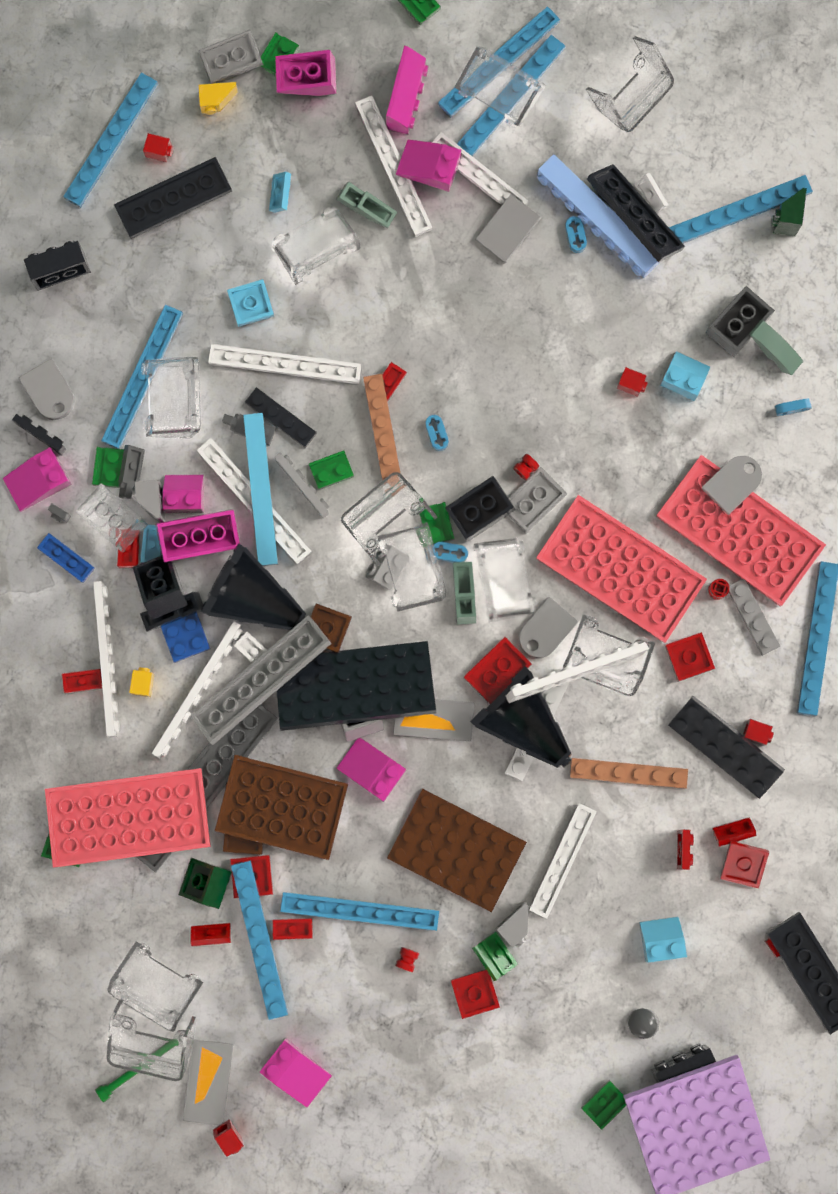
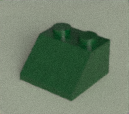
[771,188,807,236]
[178,858,232,909]

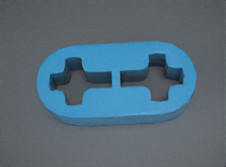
[565,216,587,253]
[775,398,812,416]
[426,415,449,451]
[432,542,468,563]

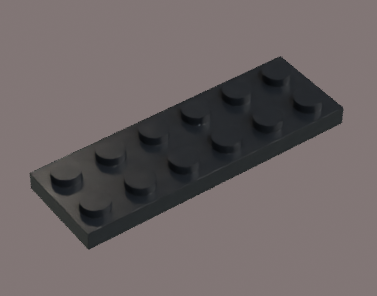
[114,157,232,239]
[587,164,685,262]
[668,696,785,799]
[766,912,838,1035]

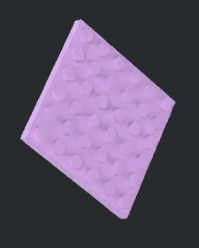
[623,1055,770,1194]

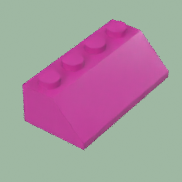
[386,46,429,134]
[155,509,240,562]

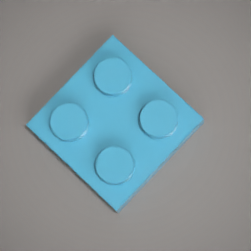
[227,279,274,327]

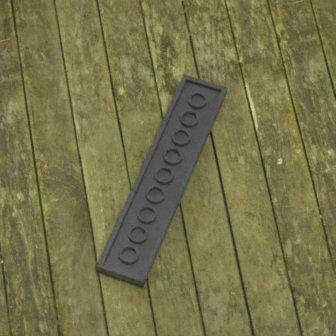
[136,704,278,873]

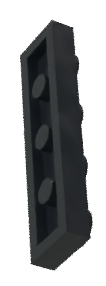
[245,387,317,448]

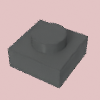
[48,503,71,522]

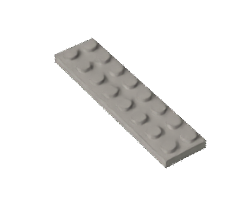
[191,615,332,745]

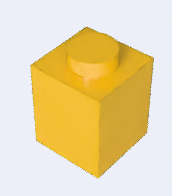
[129,667,155,697]

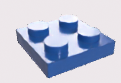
[161,613,211,663]

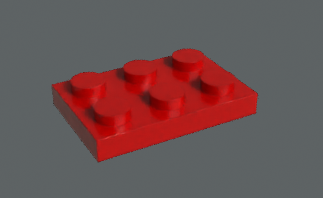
[463,637,532,704]

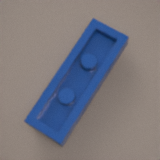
[37,533,95,583]

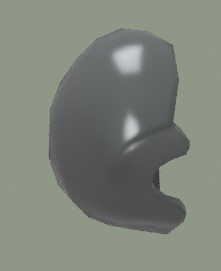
[628,1008,660,1039]

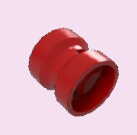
[513,454,539,480]
[708,579,730,600]
[395,947,420,972]

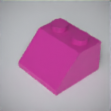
[163,475,204,513]

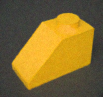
[199,82,238,115]

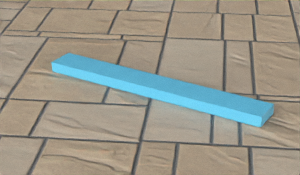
[244,413,278,566]

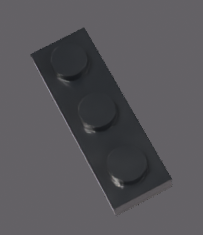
[12,414,66,455]

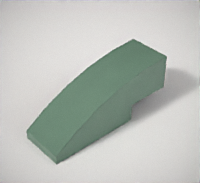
[336,182,397,228]
[750,320,803,375]
[453,562,476,625]

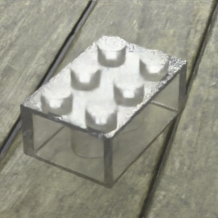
[76,483,148,553]

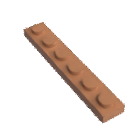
[363,374,403,490]
[570,758,688,789]

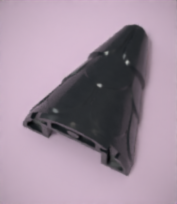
[201,543,306,630]
[470,666,572,768]

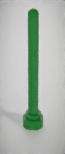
[95,1038,179,1103]

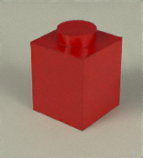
[143,133,174,162]
[617,367,648,397]
[743,719,774,746]
[213,1119,244,1157]

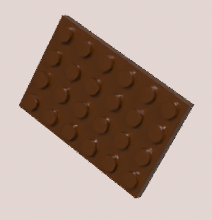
[215,755,348,860]
[387,788,527,912]

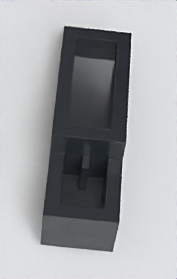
[140,592,203,632]

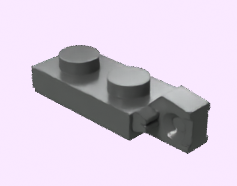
[222,414,276,446]
[118,445,145,500]

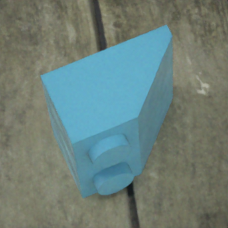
[660,351,710,401]
[639,917,687,963]

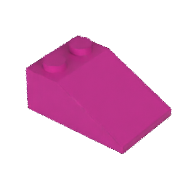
[275,50,337,96]
[396,139,462,192]
[3,448,72,512]
[336,738,406,802]
[260,1038,332,1107]

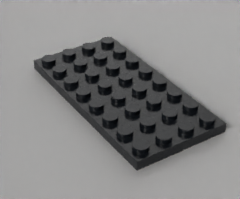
[277,641,436,731]

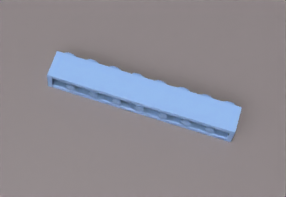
[537,154,660,278]

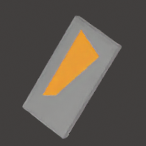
[394,699,474,741]
[183,1039,233,1125]

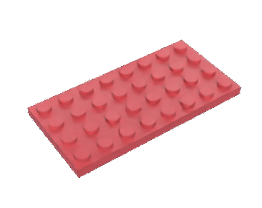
[656,455,826,607]
[536,495,707,643]
[45,768,211,868]

